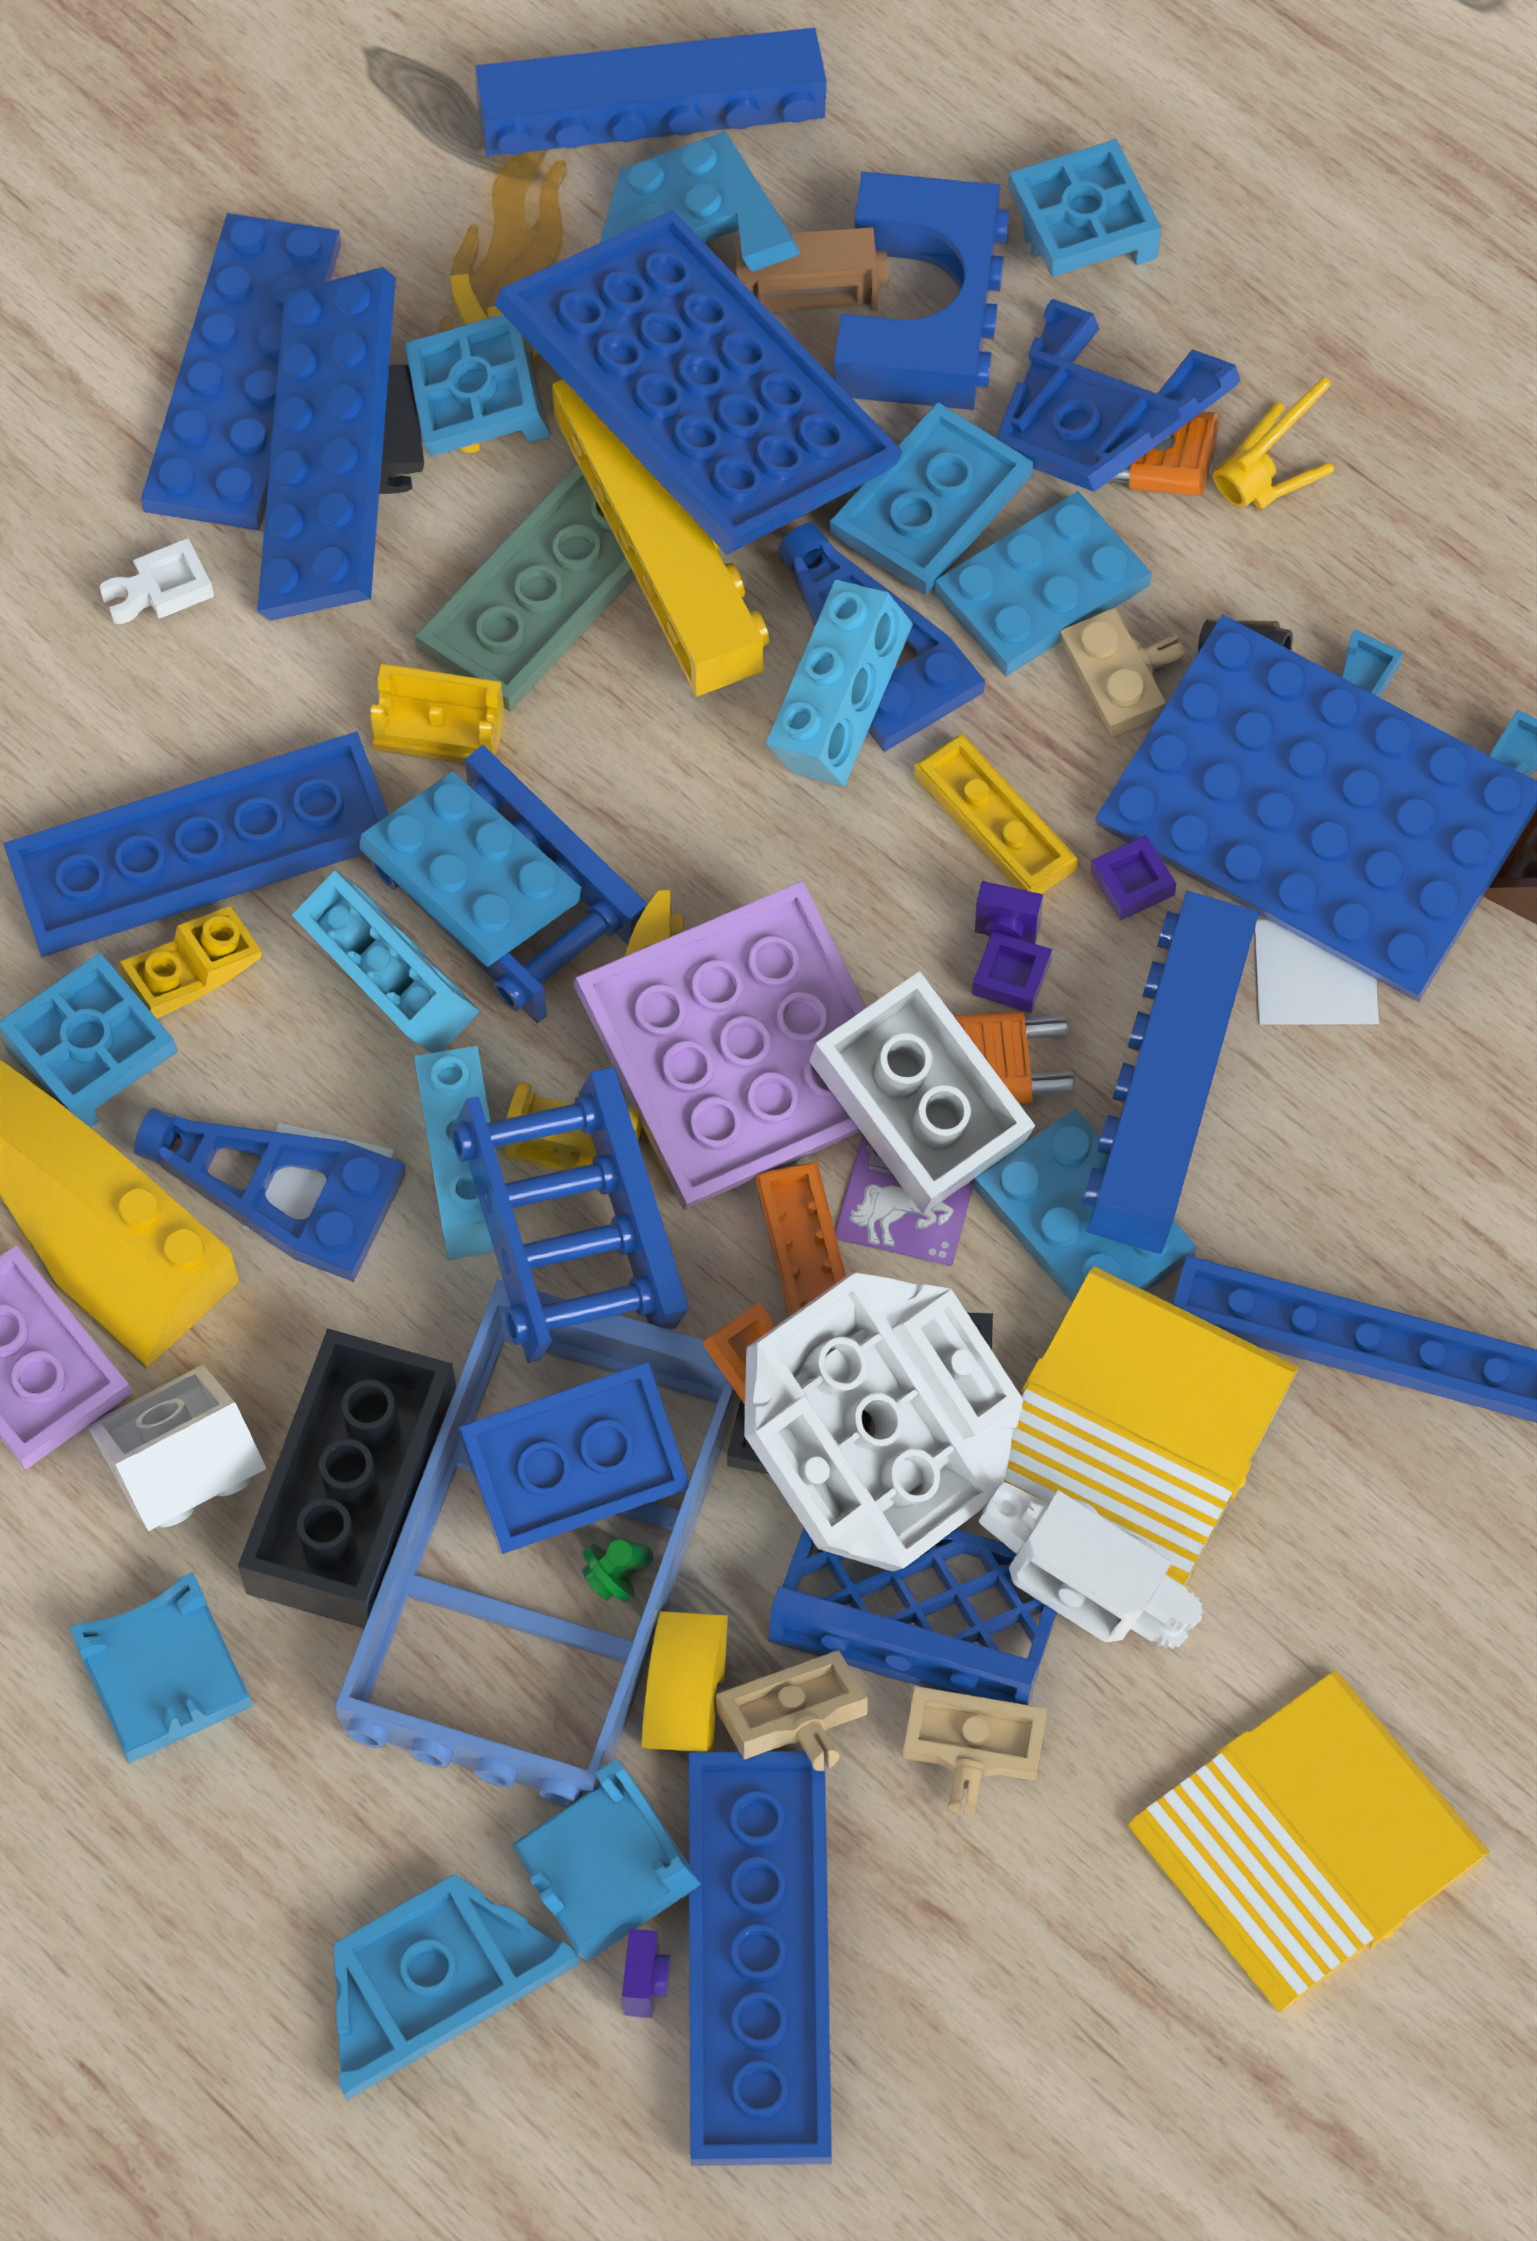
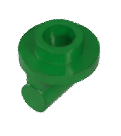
[582,1539,653,1602]

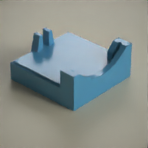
[1008,139,1161,277]
[405,314,551,456]
[0,952,177,1128]
[69,1572,253,1763]
[512,1758,701,1962]

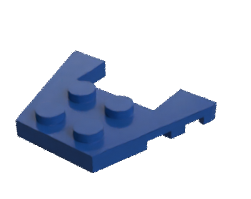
[996,299,1240,492]

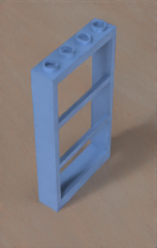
[335,1279,740,1807]

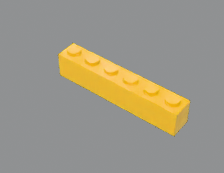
[552,379,770,697]

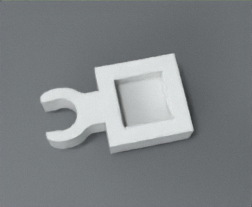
[99,538,214,624]

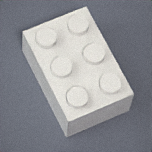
[809,971,1035,1215]

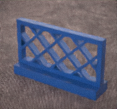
[768,1528,1057,1705]

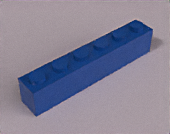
[475,27,827,156]
[1082,890,1259,1254]

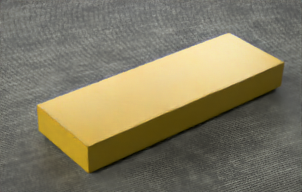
[914,733,1078,894]

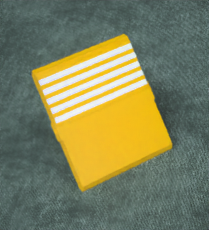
[1004,1266,1299,1586]
[1127,1670,1490,2013]

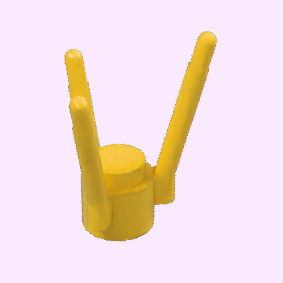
[1213,377,1335,510]

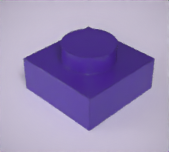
[1090,835,1177,921]
[974,881,1043,944]
[972,931,1052,1013]
[622,1929,671,2018]

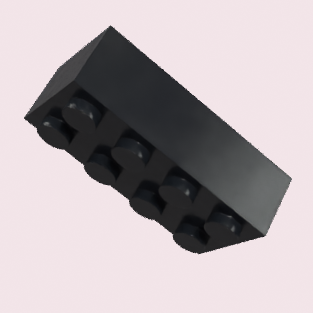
[238,1328,457,1629]

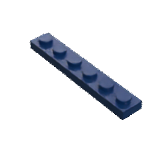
[1172,1255,1537,1423]

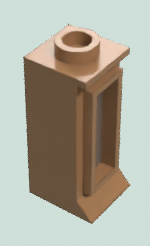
[733,228,888,312]

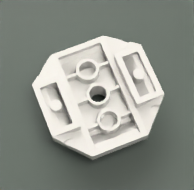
[744,1273,1023,1571]

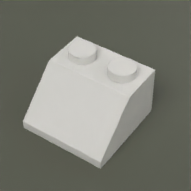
[87,1364,267,1531]

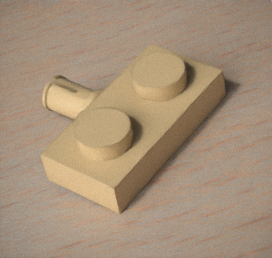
[1060,608,1185,738]
[716,1650,868,1771]
[902,1686,1048,1815]

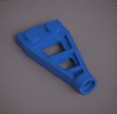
[777,523,985,752]
[134,1107,406,1282]

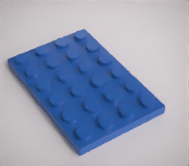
[494,210,903,555]
[1095,614,1537,1002]

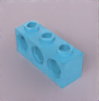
[765,579,913,787]
[292,870,481,1053]
[414,1046,496,1260]

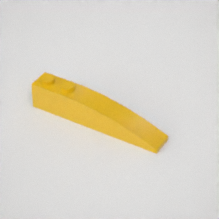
[0,1060,240,1369]

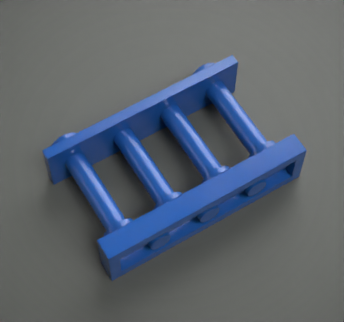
[371,745,647,1024]
[451,1067,689,1363]

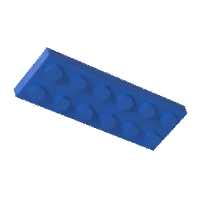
[141,213,341,531]
[257,267,396,621]
[3,731,389,957]
[689,1751,832,2166]

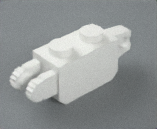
[978,1482,1204,1650]

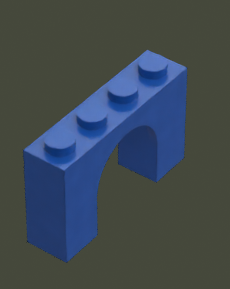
[834,171,1010,410]

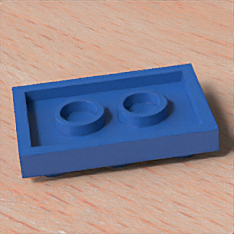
[457,1362,690,1554]

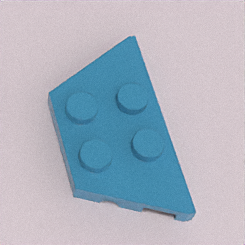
[334,1874,580,2100]

